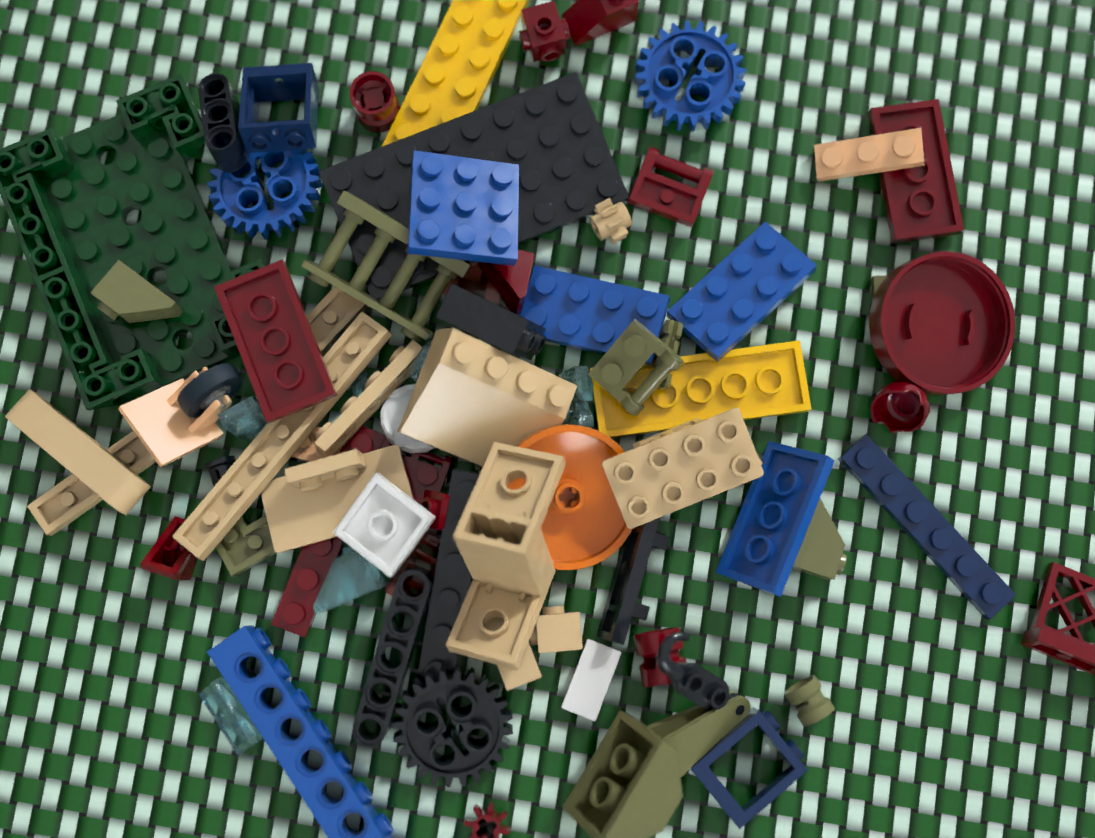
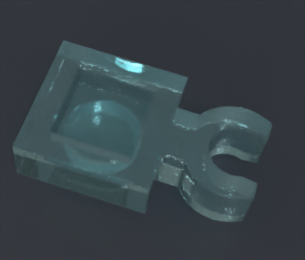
[559,366,594,427]

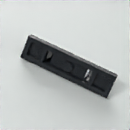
[597,517,670,645]

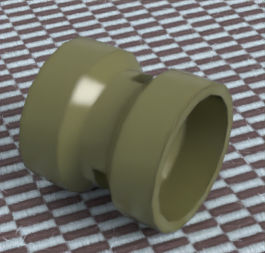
[784,675,835,726]

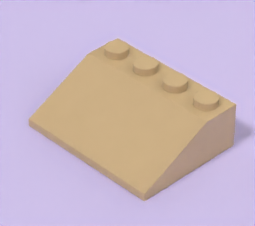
[397,328,577,467]

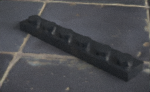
[417,468,480,684]

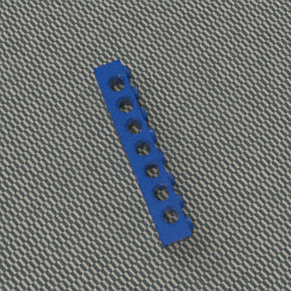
[207,625,394,838]

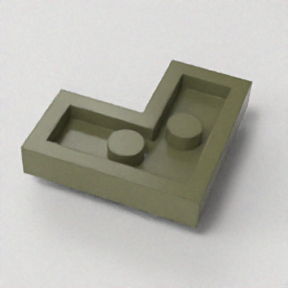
[216,515,276,577]

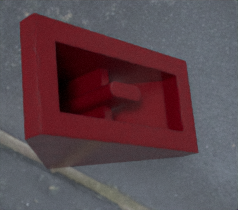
[477,250,535,315]
[140,516,198,580]

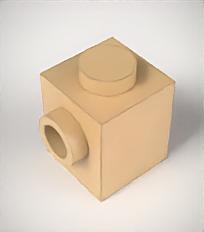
[530,606,583,653]

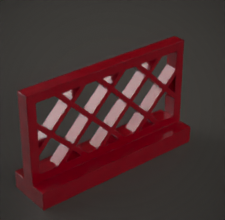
[1021,562,1095,675]

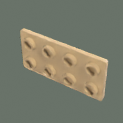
[602,408,764,529]
[261,445,414,553]

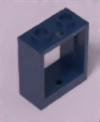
[238,63,319,153]
[691,707,808,829]

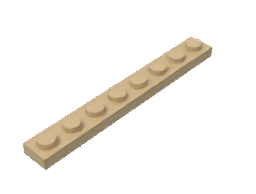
[172,312,392,561]

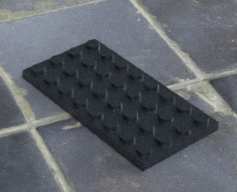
[318,72,629,300]

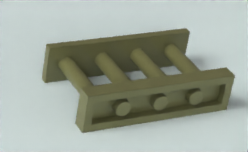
[301,191,473,342]

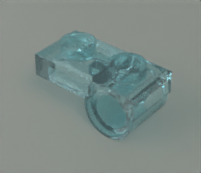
[217,394,268,443]

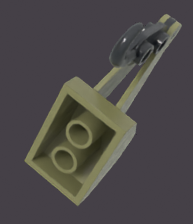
[562,632,750,838]

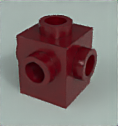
[519,1,570,62]

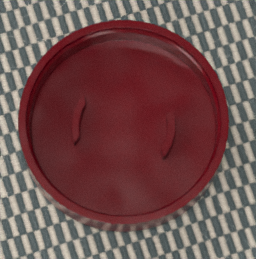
[869,251,1015,395]

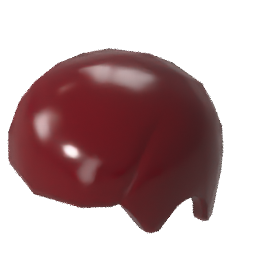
[870,381,930,433]

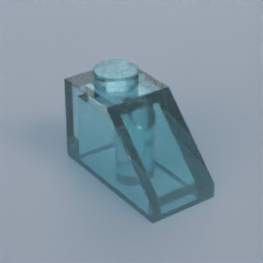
[313,546,389,614]

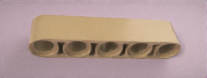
[5,389,151,515]

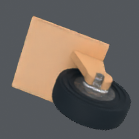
[119,363,243,468]

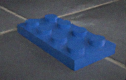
[667,221,817,362]
[520,265,670,366]
[716,441,834,597]

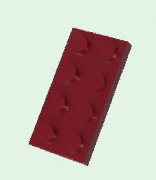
[868,99,964,244]
[214,259,338,423]

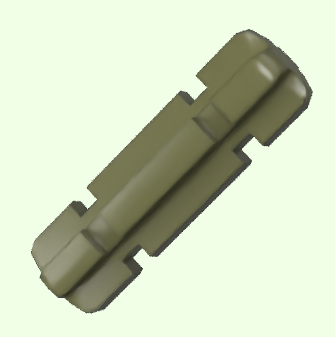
[654,320,683,390]

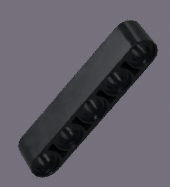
[352,566,434,747]

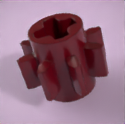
[464,801,510,838]

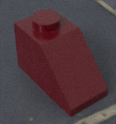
[561,0,639,47]

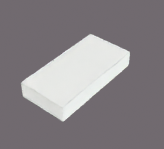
[561,638,622,721]

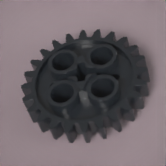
[392,665,513,787]

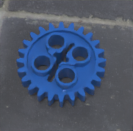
[634,20,746,132]
[207,149,323,240]

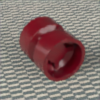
[349,71,400,133]
[634,627,687,687]

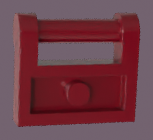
[628,147,714,228]

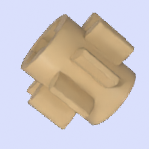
[589,198,632,244]

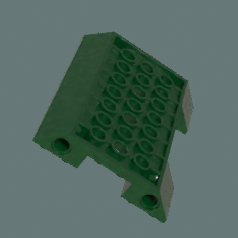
[0,74,264,411]

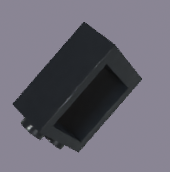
[436,284,546,360]

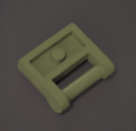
[588,318,684,416]

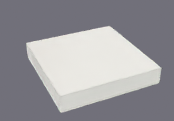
[333,473,436,578]

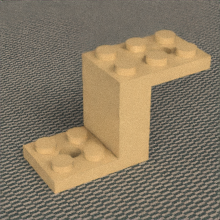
[446,442,566,670]

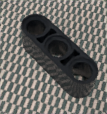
[198,73,248,173]

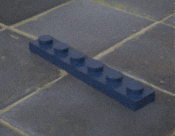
[838,434,1016,619]

